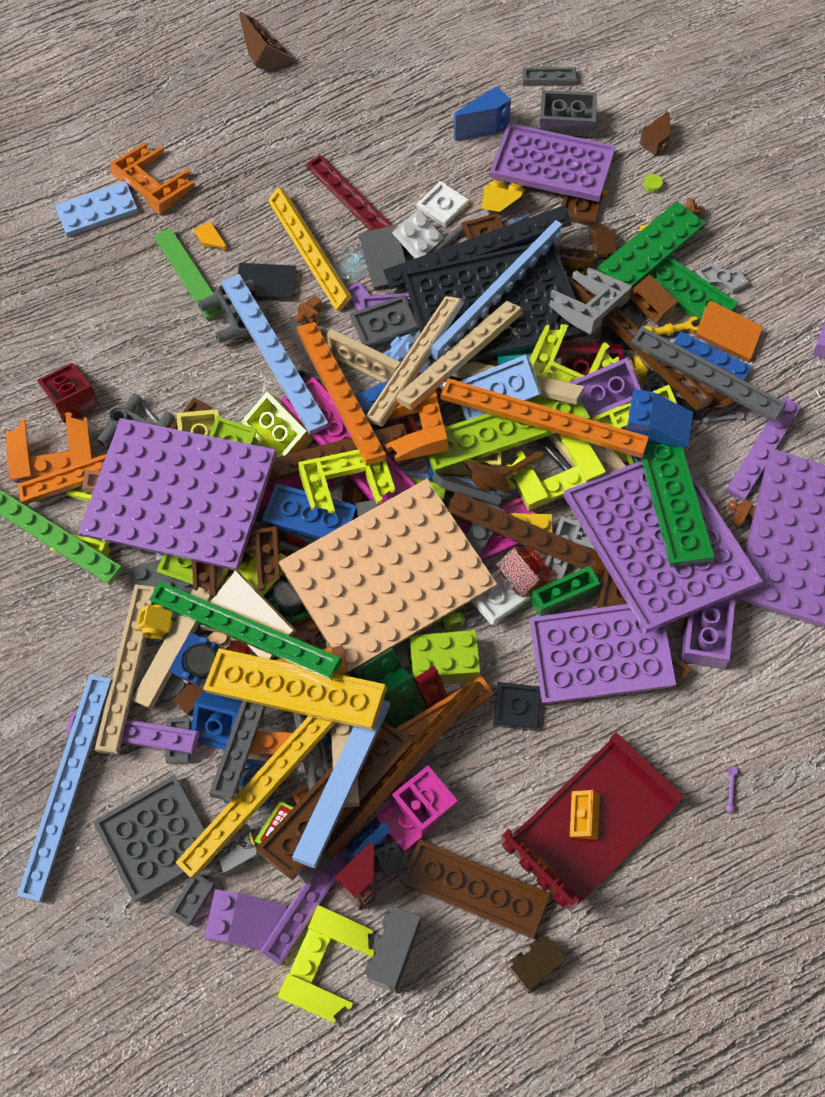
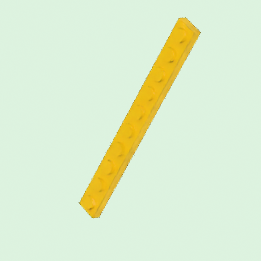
[175,716,336,880]

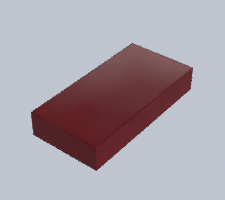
[415,666,448,708]

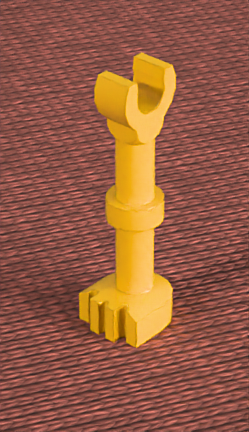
[642,317,699,336]

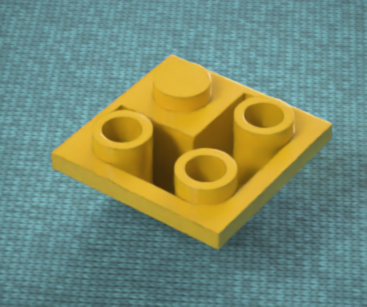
[481,180,526,212]

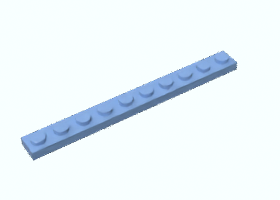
[431,220,562,361]
[221,274,328,435]
[17,674,112,902]

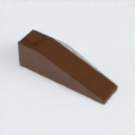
[239,12,294,71]

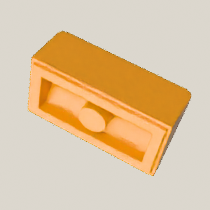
[570,790,600,840]

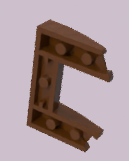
[192,527,281,597]

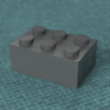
[539,90,597,137]
[364,906,421,993]

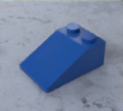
[454,86,511,141]
[626,389,693,448]

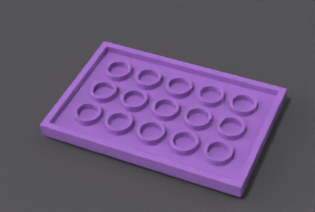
[489,123,616,202]
[529,604,676,705]

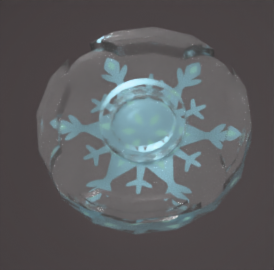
[332,245,368,280]

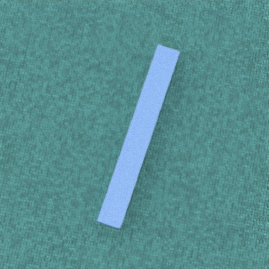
[292,700,390,869]

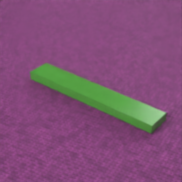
[154,228,223,321]

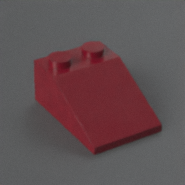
[37,363,100,423]

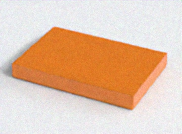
[695,301,763,362]

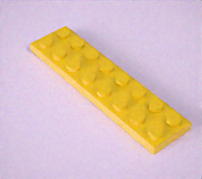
[203,649,387,731]

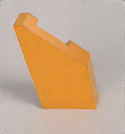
[193,222,227,251]

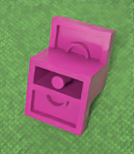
[375,766,458,853]

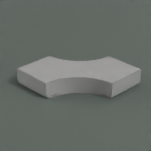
[695,263,749,294]

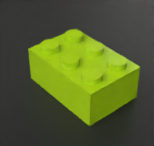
[410,630,480,686]

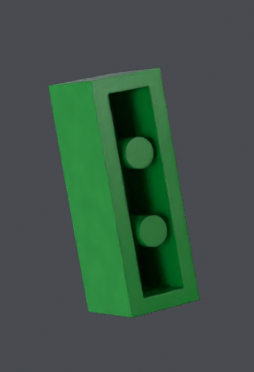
[530,566,600,616]

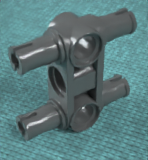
[197,280,273,344]
[97,393,175,447]

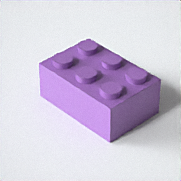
[681,598,735,669]

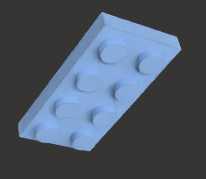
[55,181,138,238]
[459,355,542,420]

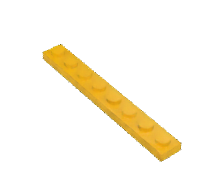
[268,187,352,311]

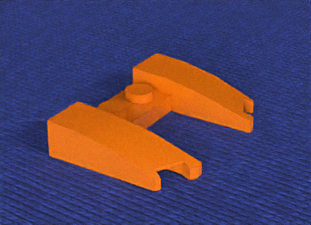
[110,142,195,215]
[385,390,449,461]
[6,412,94,482]

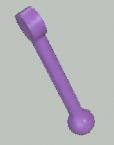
[726,766,738,813]

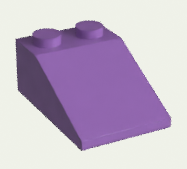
[570,357,644,418]
[204,889,288,951]

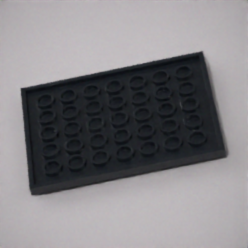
[403,242,587,366]

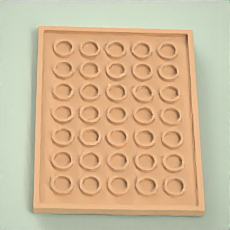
[279,479,497,674]

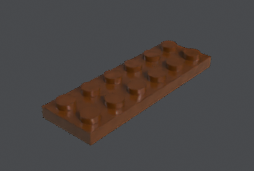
[401,839,550,940]

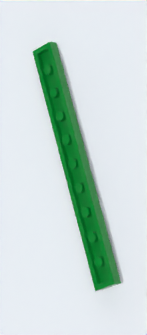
[149,581,343,681]

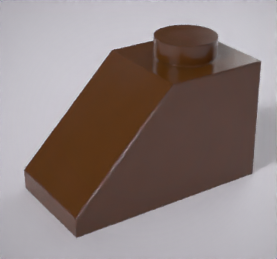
[639,111,671,156]
[588,224,616,257]

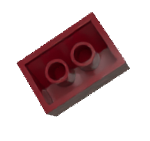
[560,342,623,376]
[335,842,377,910]

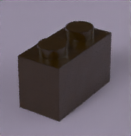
[509,936,566,993]

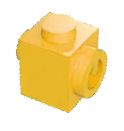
[136,604,173,639]

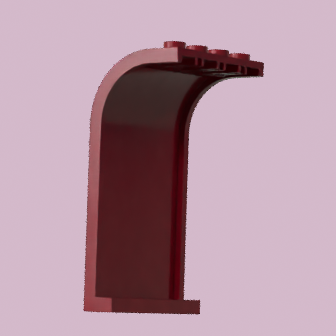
[501,732,684,912]

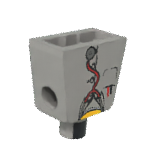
[218,824,260,877]

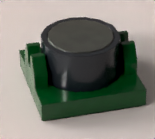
[263,580,311,626]

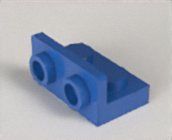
[341,822,391,864]

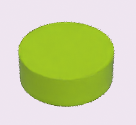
[643,174,663,193]
[442,613,465,630]

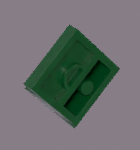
[353,647,427,729]

